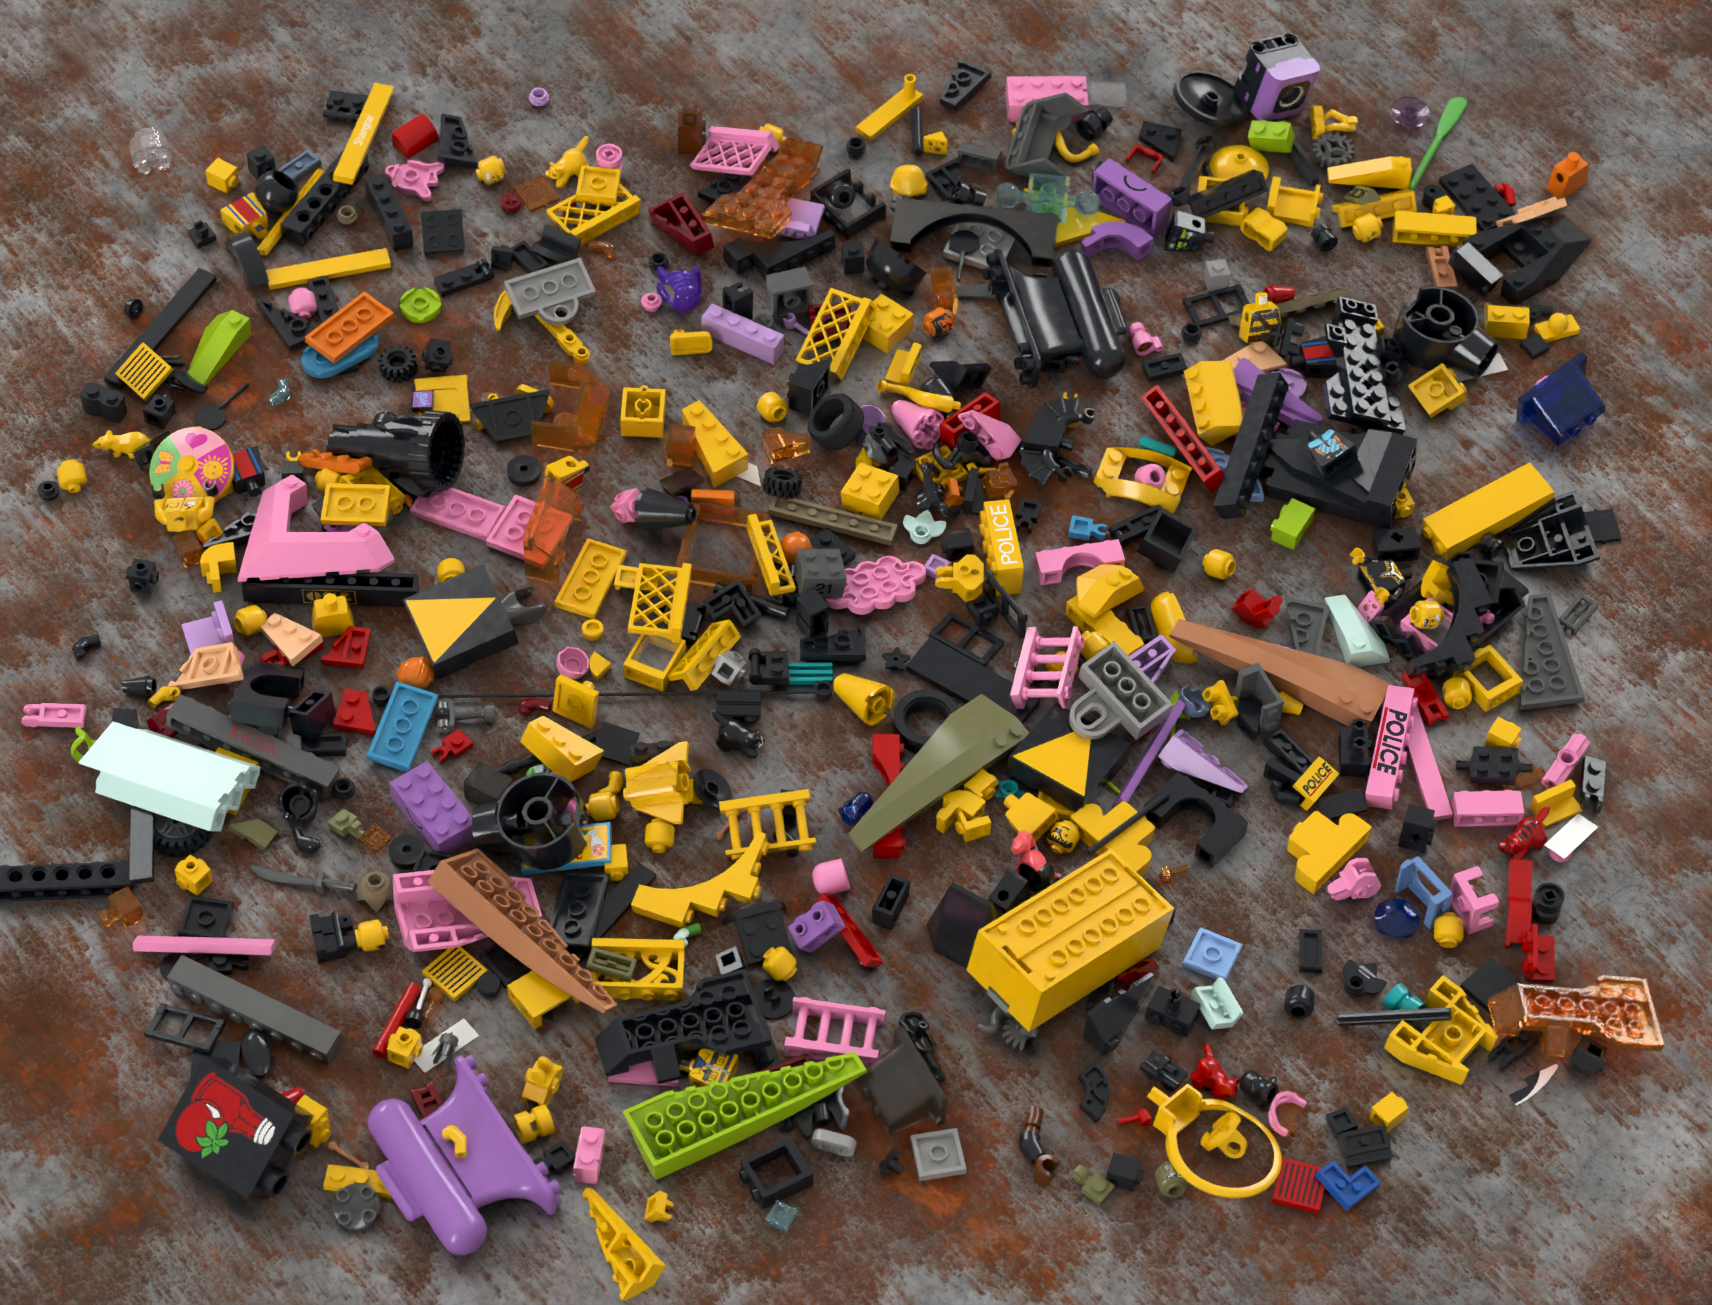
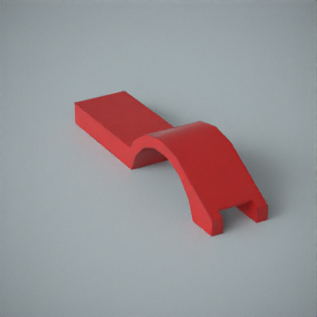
[1504,858,1533,949]

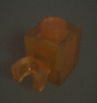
[982,462,1017,500]
[99,886,144,928]

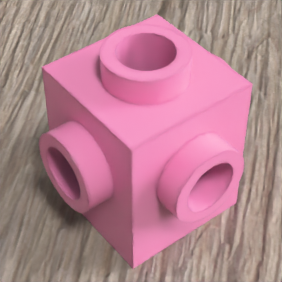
[610,488,639,523]

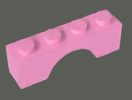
[1034,539,1125,586]

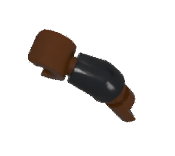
[1018,1106,1059,1187]

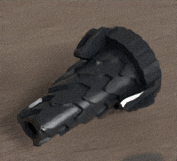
[326,410,465,497]

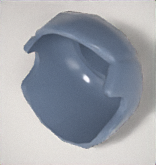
[1178,685,1211,718]

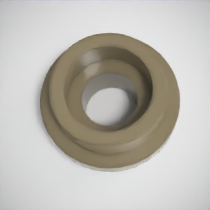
[337,205,358,224]

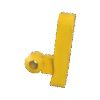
[670,329,712,355]

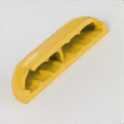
[1149,592,1197,664]

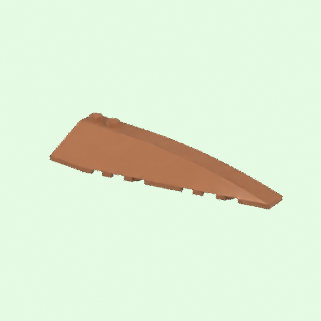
[1169,619,1393,730]
[428,849,618,1013]

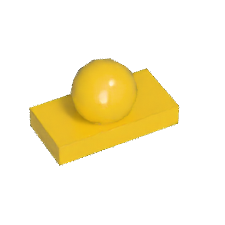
[1534,313,1580,343]

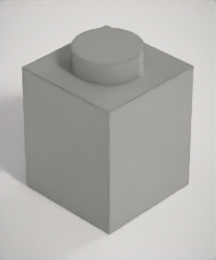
[1203,259,1230,292]

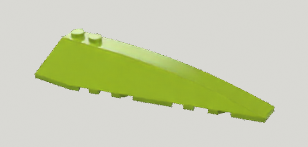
[623,1052,867,1181]

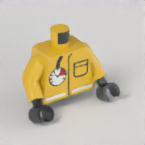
[151,481,219,532]

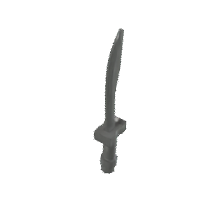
[250,865,356,894]

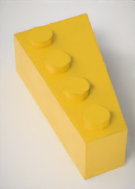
[682,400,748,489]

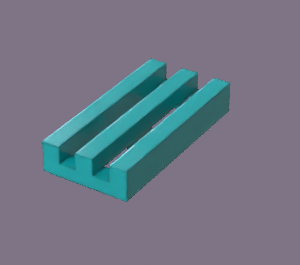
[788,663,833,685]

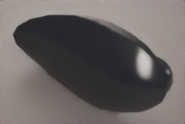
[166,367,209,394]
[242,1029,271,1078]

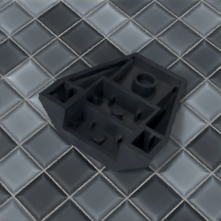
[1500,490,1600,570]

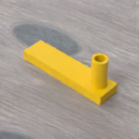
[856,74,923,142]

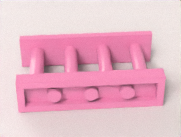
[1010,626,1084,709]
[784,997,886,1070]

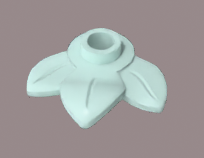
[903,510,946,544]

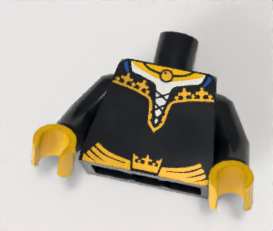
[1349,548,1412,605]

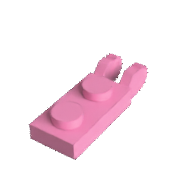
[21,703,87,728]

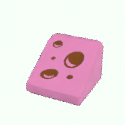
[1357,591,1384,624]

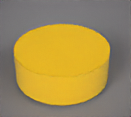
[582,619,604,641]

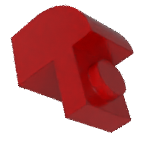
[1231,589,1283,628]

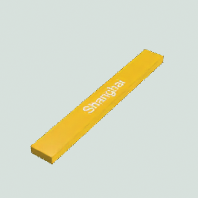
[333,83,394,185]

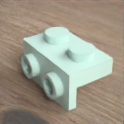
[1191,978,1243,1029]

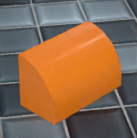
[691,489,735,515]

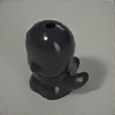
[1239,1070,1279,1107]

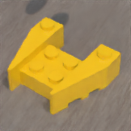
[1384,975,1498,1085]

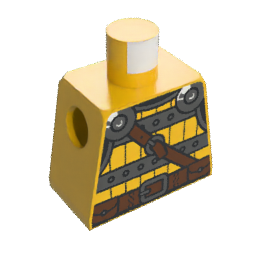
[1239,292,1283,343]

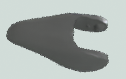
[500,584,546,624]

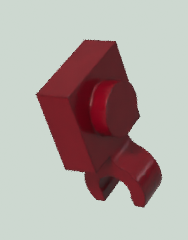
[1117,958,1160,991]

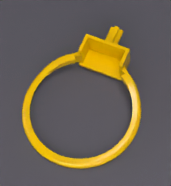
[1147,1083,1282,1198]

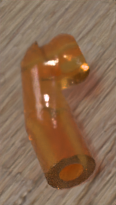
[588,241,616,257]

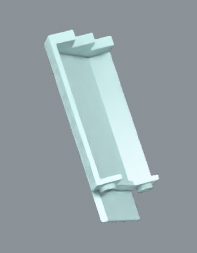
[79,722,261,832]

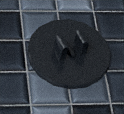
[753,979,795,1020]

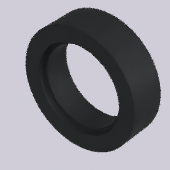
[893,689,958,754]

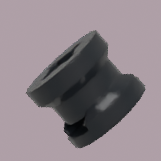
[1478,532,1505,559]

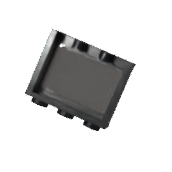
[810,168,886,240]

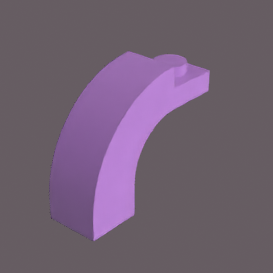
[1080,222,1154,261]

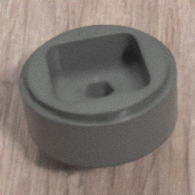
[753,313,774,330]

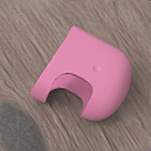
[812,858,851,894]

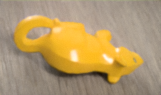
[92,430,152,458]

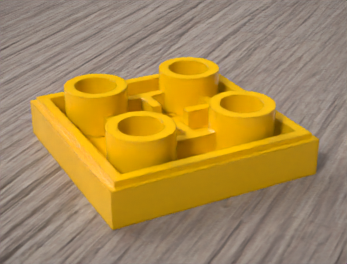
[914,445,968,485]

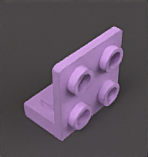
[770,197,825,239]
[182,600,235,655]

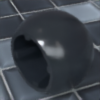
[254,169,299,214]

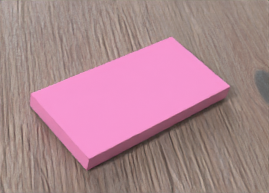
[410,487,506,541]

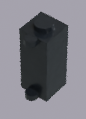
[1448,242,1503,296]

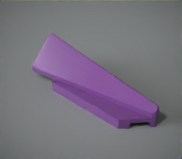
[1233,358,1323,427]

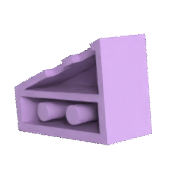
[1129,634,1176,684]

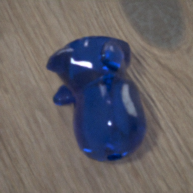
[838,792,874,826]

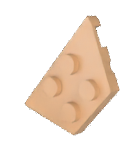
[1496,197,1567,227]
[168,642,244,690]

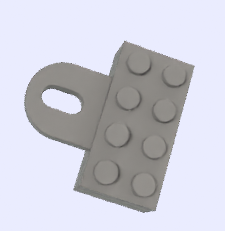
[1069,641,1173,740]

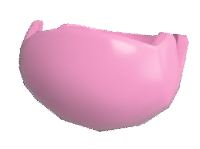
[556,647,589,680]

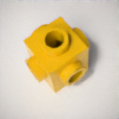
[175,855,213,896]
[387,1027,424,1069]

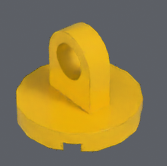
[1200,1112,1247,1158]

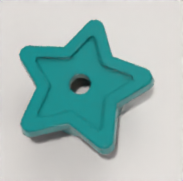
[995,780,1024,799]

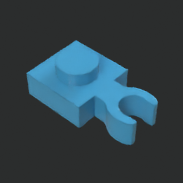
[1068,515,1107,541]

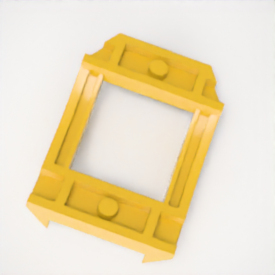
[1093,447,1192,515]

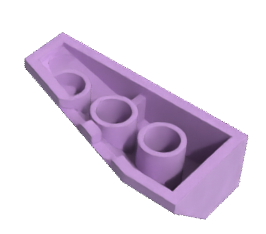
[1158,729,1248,793]

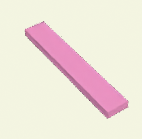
[1406,707,1453,821]
[133,936,275,955]

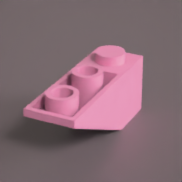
[957,410,1022,461]

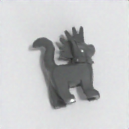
[978,1006,1039,1051]

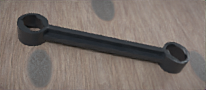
[1169,135,1217,207]

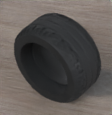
[808,393,864,451]

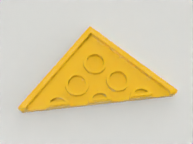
[1023,188,1126,248]

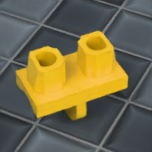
[1202,680,1239,726]

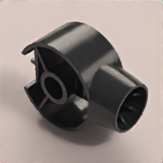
[1393,286,1499,378]
[472,772,589,870]

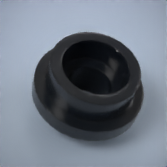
[846,137,866,156]
[649,252,669,271]
[124,299,143,319]
[1181,323,1202,342]
[37,481,59,501]
[333,778,355,799]

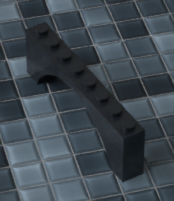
[890,197,1059,267]

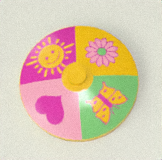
[150,427,234,503]

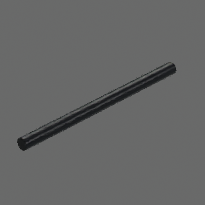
[1087,791,1170,856]

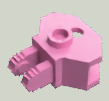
[1327,858,1382,902]

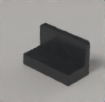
[532,224,581,263]
[963,467,995,516]
[1263,757,1303,798]

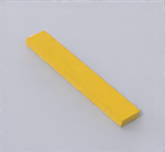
[266,248,391,290]

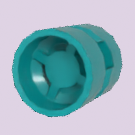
[1382,983,1426,1025]

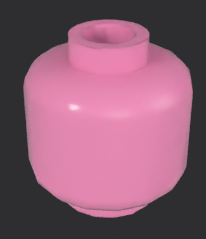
[288,288,317,320]
[1134,464,1166,489]

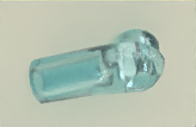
[269,379,290,405]

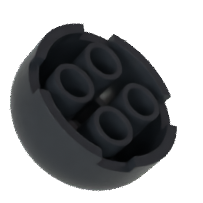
[866,240,927,293]

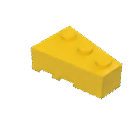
[520,716,604,783]

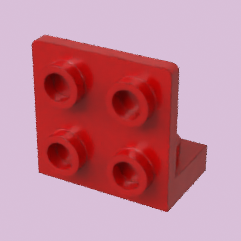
[1522,924,1555,983]

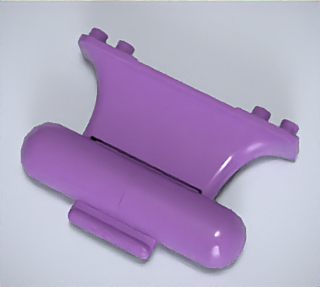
[367,1055,562,1256]

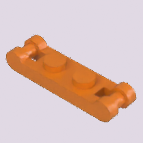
[298,449,372,474]

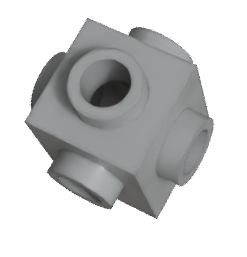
[711,650,747,686]

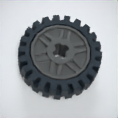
[154,813,212,858]

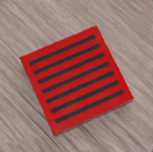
[1272,1158,1325,1214]

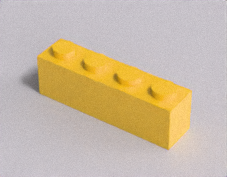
[1393,211,1476,247]
[1065,595,1144,656]

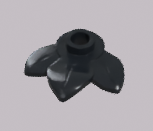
[1343,959,1387,996]

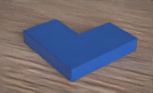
[1315,1160,1381,1211]

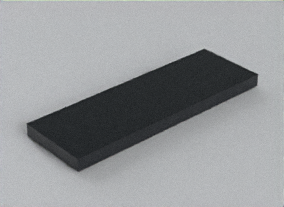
[906,637,1040,724]

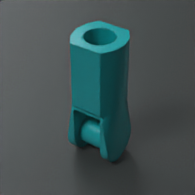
[1138,437,1177,458]

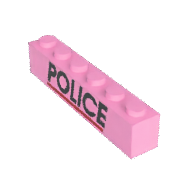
[1365,685,1418,810]

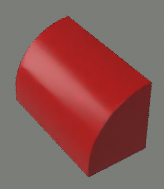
[392,113,439,159]

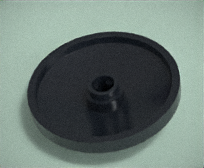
[1173,70,1249,128]

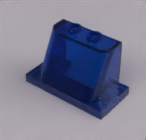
[1516,352,1606,447]

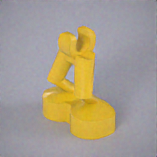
[1310,105,1358,140]

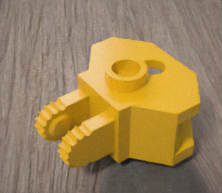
[935,554,984,602]
[522,1056,564,1106]

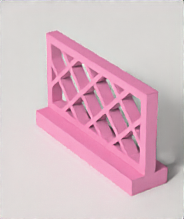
[690,126,779,176]

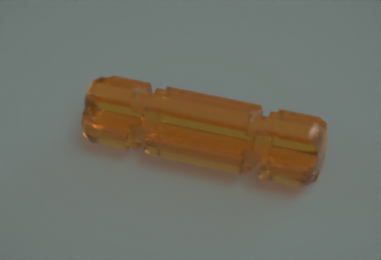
[1504,767,1546,790]

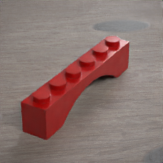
[872,734,905,859]

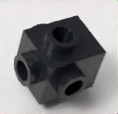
[422,338,453,373]
[126,559,159,595]

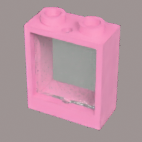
[1399,597,1453,653]

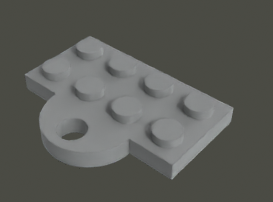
[503,257,596,326]

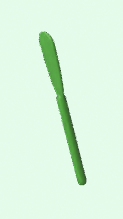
[1407,97,1467,191]

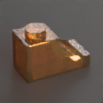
[761,426,810,464]

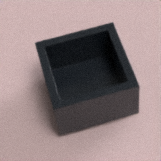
[1136,508,1198,572]

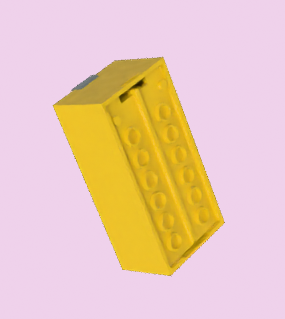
[967,849,1174,1032]

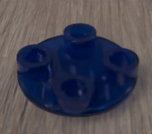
[1375,898,1420,939]

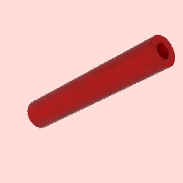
[372,983,421,1058]

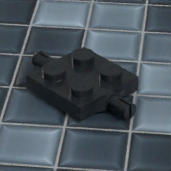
[1456,746,1533,785]

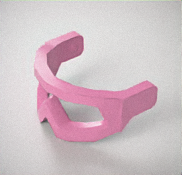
[1268,1091,1307,1137]

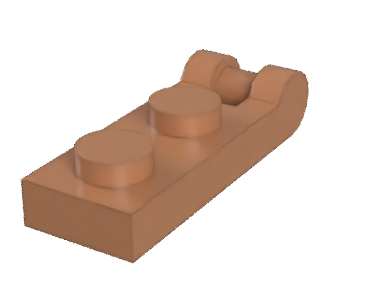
[1426,246,1458,291]

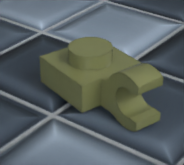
[327,809,366,839]
[1072,1164,1115,1206]

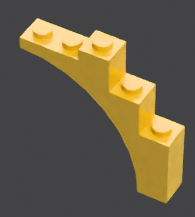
[631,831,769,928]

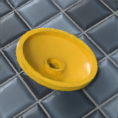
[1209,145,1269,181]

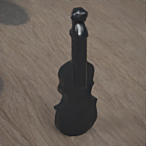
[898,1012,946,1082]

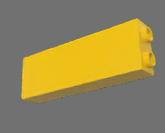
[1422,462,1554,561]

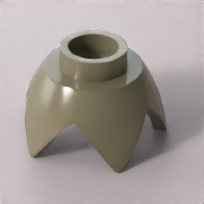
[356,871,394,912]

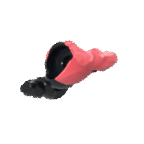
[1011,830,1065,892]

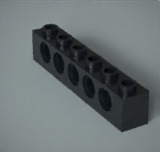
[280,148,369,247]
[0,860,134,902]

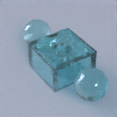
[994,173,1101,223]

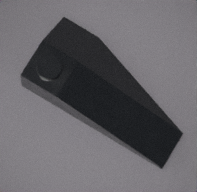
[1084,972,1154,1055]

